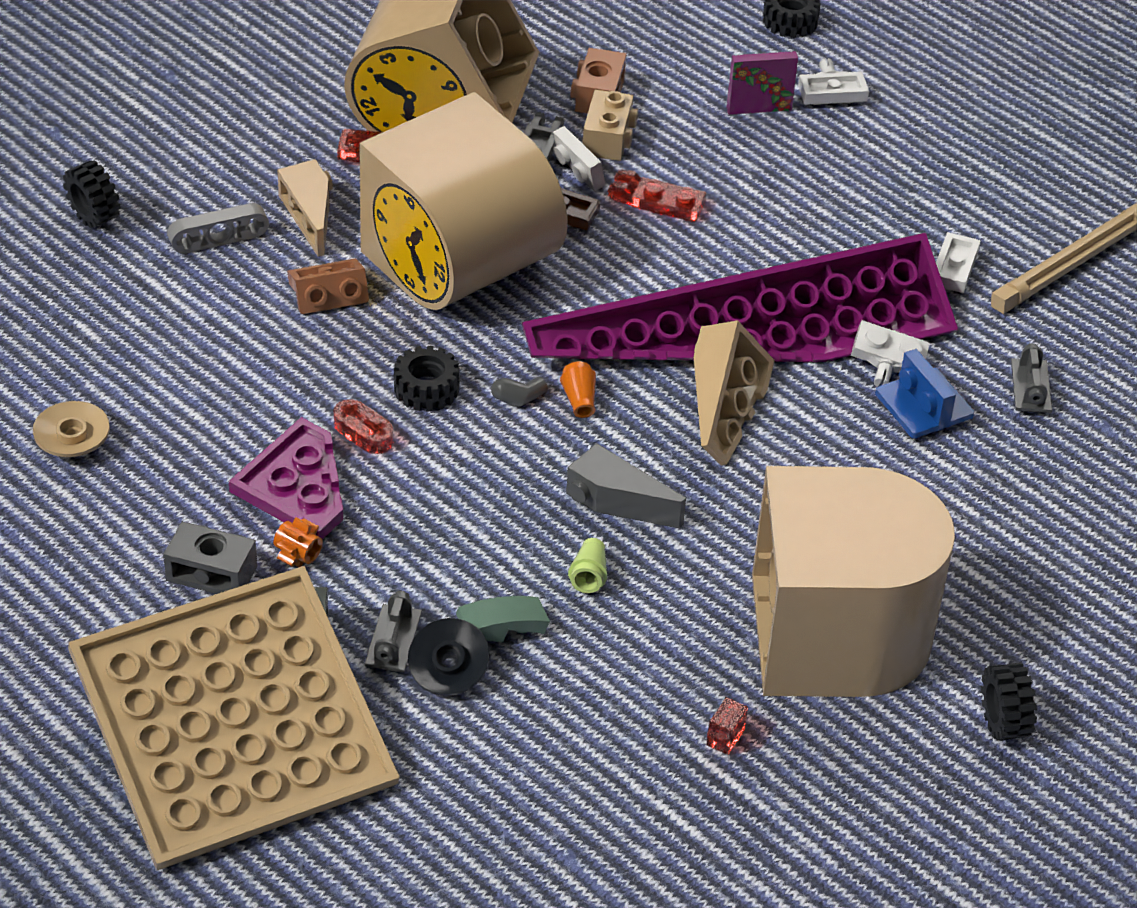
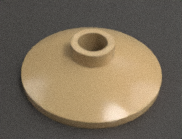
[33,401,110,457]

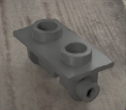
[1011,343,1052,413]
[365,591,422,672]

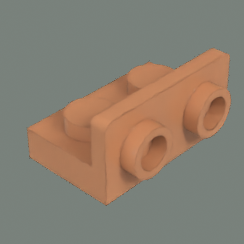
[287,258,369,314]

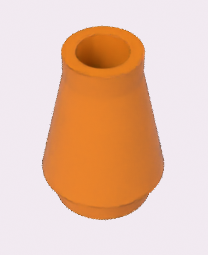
[560,361,596,418]

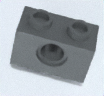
[163,521,257,594]

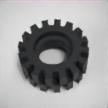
[763,0,821,38]
[63,160,121,228]
[981,663,1037,740]

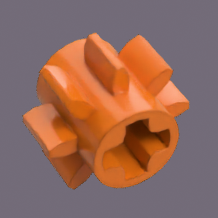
[273,517,323,567]

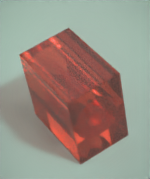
[706,697,748,755]

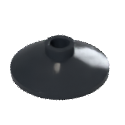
[408,618,489,696]

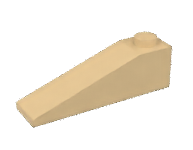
[694,321,774,465]

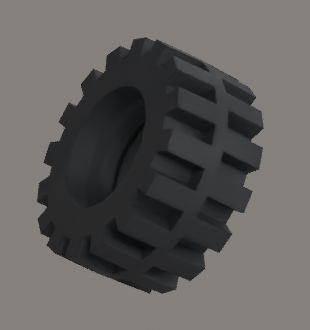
[394,346,460,412]

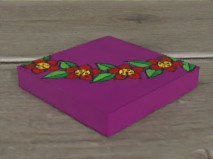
[727,51,798,115]

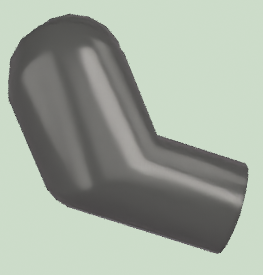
[491,376,548,407]

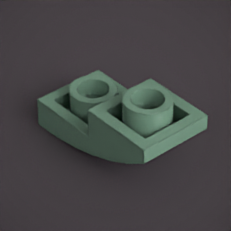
[456,596,550,642]

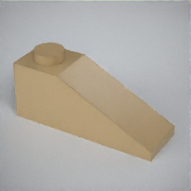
[277,159,333,257]

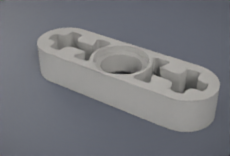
[167,203,269,254]

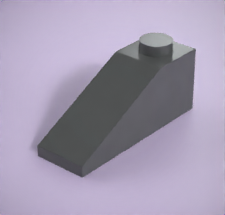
[566,443,686,528]

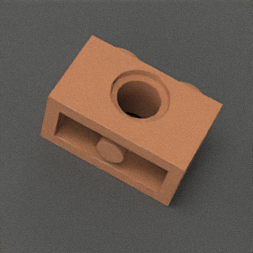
[570,48,627,114]

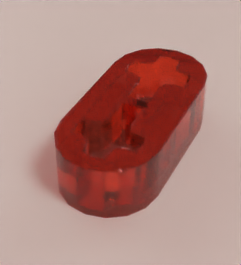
[333,399,393,454]

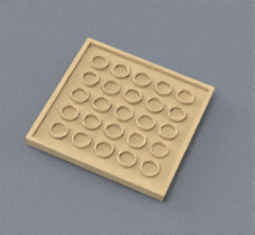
[68,566,400,871]

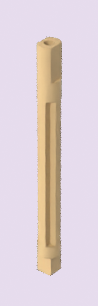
[991,203,1137,314]

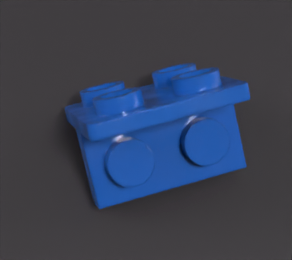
[875,348,974,439]

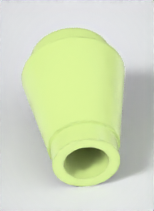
[568,538,607,593]

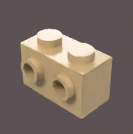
[583,90,638,161]

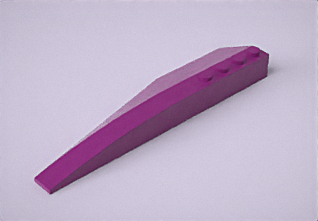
[522,233,958,362]

